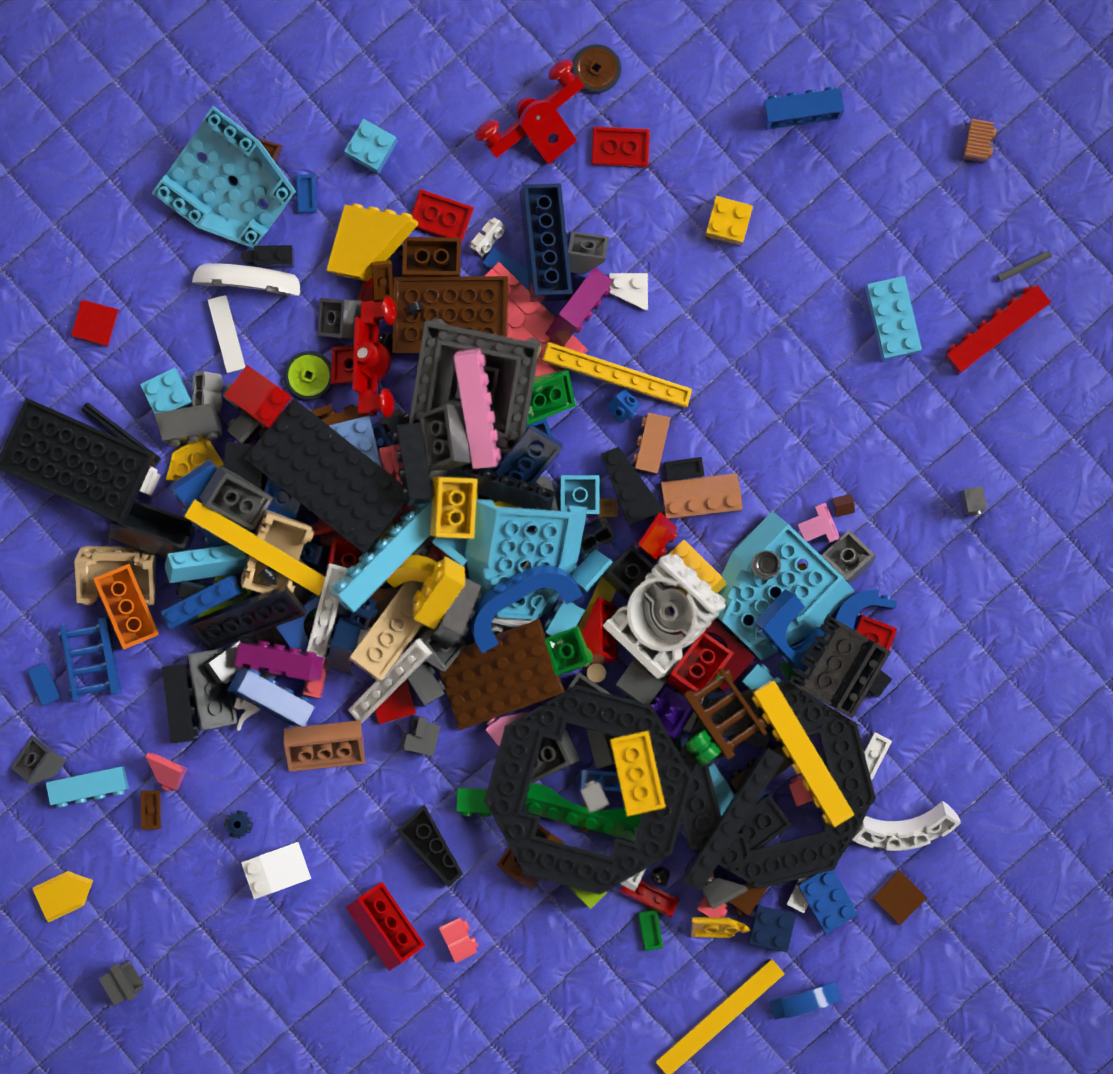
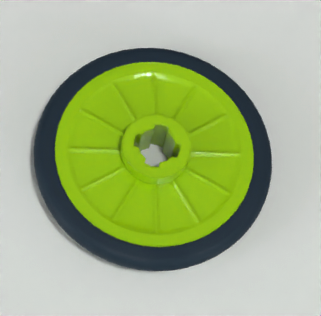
[284,351,332,401]

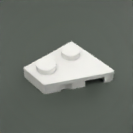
[609,273,648,311]

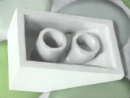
[241,842,311,899]

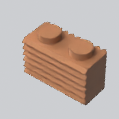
[963,119,996,163]

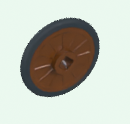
[572,44,621,93]

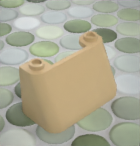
[240,510,314,593]
[75,546,156,606]

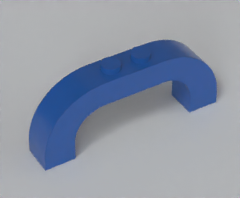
[471,565,583,653]

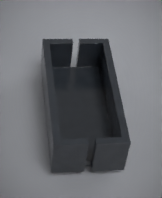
[109,500,196,559]

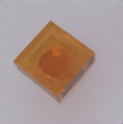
[599,498,618,518]

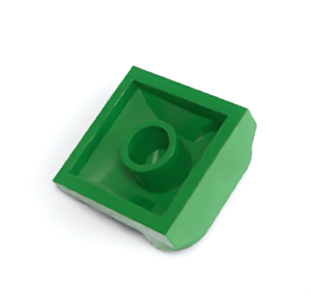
[544,626,593,676]

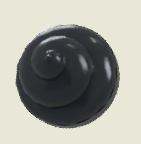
[257,566,277,586]
[651,866,670,886]

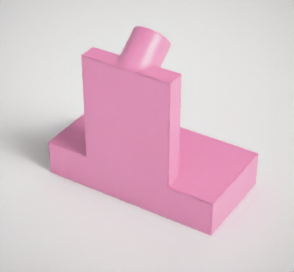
[798,503,840,542]

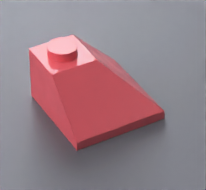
[146,753,188,792]

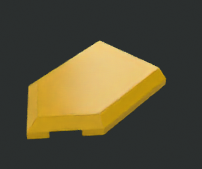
[166,439,224,482]
[33,871,93,923]
[691,917,750,938]

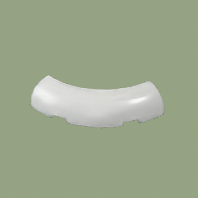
[192,264,300,296]
[852,801,961,851]

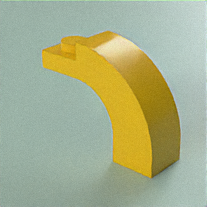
[386,555,437,588]

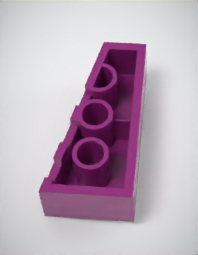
[545,267,613,347]
[235,640,324,681]

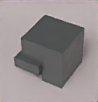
[400,715,440,756]
[99,961,145,1006]

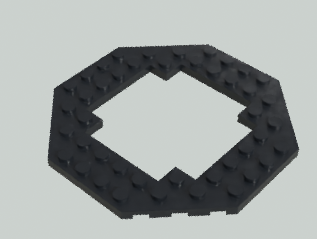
[679,681,876,889]
[484,685,693,895]

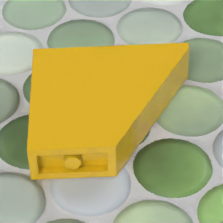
[326,203,418,282]

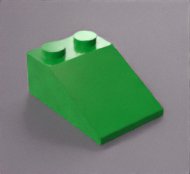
[527,370,576,425]

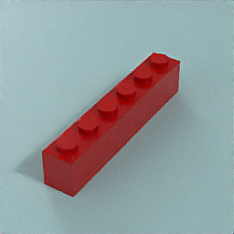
[945,285,1051,374]

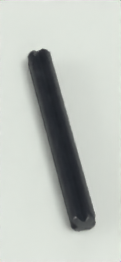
[82,402,161,466]

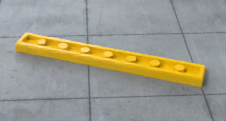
[542,342,692,408]
[184,499,325,596]
[655,959,785,1074]

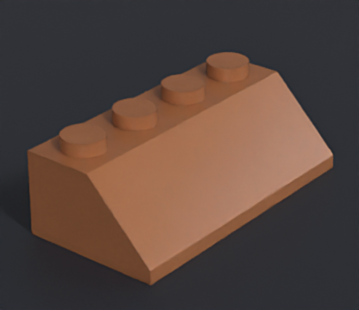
[661,473,743,520]
[284,720,366,772]

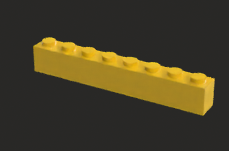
[752,680,854,827]

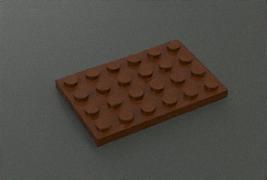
[393,276,509,354]
[439,619,565,731]

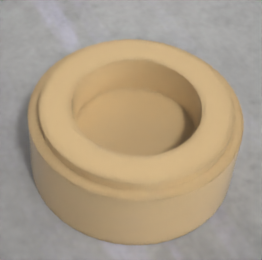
[587,664,606,683]

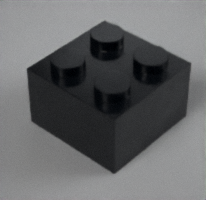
[602,545,654,602]

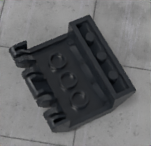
[788,615,891,719]

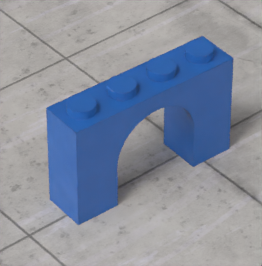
[171,459,249,547]
[161,575,247,629]
[754,589,826,675]
[276,592,352,653]

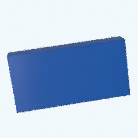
[296,174,317,214]
[28,663,61,706]

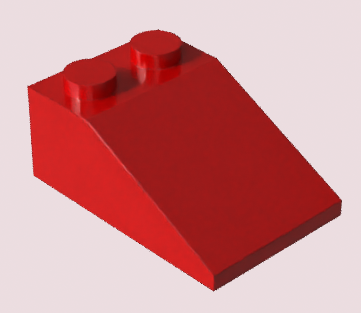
[224,365,293,428]
[637,512,678,561]
[582,597,617,664]

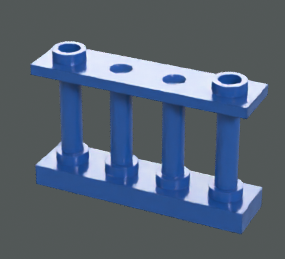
[58,617,122,702]

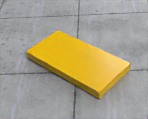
[610,731,666,816]

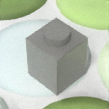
[581,781,609,813]

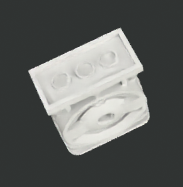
[603,554,726,679]

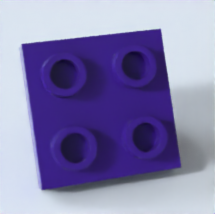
[652,687,694,739]

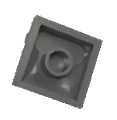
[821,530,876,583]

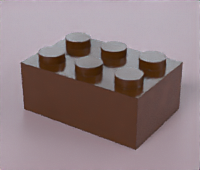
[402,237,462,277]

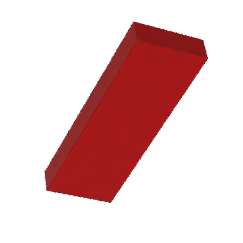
[619,880,680,918]

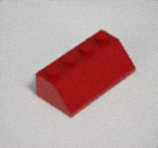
[345,882,426,971]

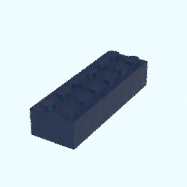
[519,183,572,302]

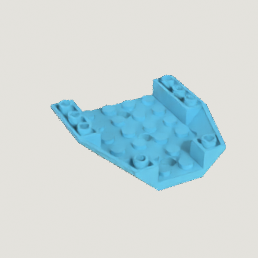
[152,106,296,248]
[465,499,587,620]
[717,511,855,660]

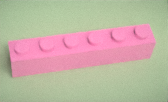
[454,349,501,469]

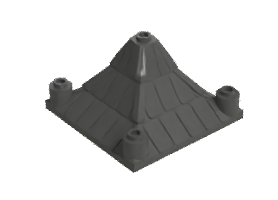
[409,318,542,454]

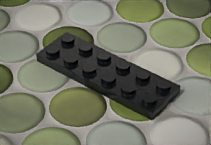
[188,585,307,651]

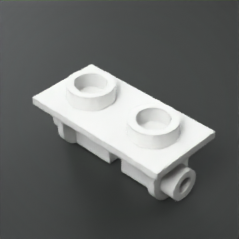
[470,217,506,257]

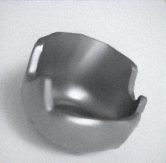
[751,550,781,580]

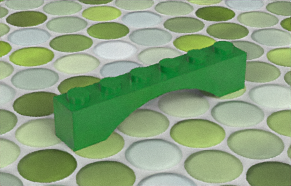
[524,782,642,841]

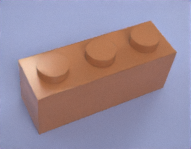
[632,412,671,475]

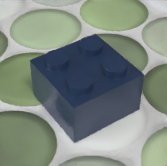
[325,616,362,674]
[748,904,796,953]

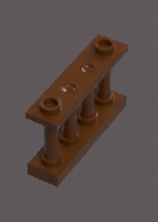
[682,668,767,759]

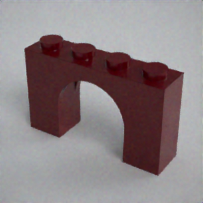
[673,619,755,692]

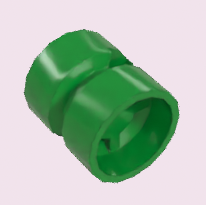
[685,729,721,766]

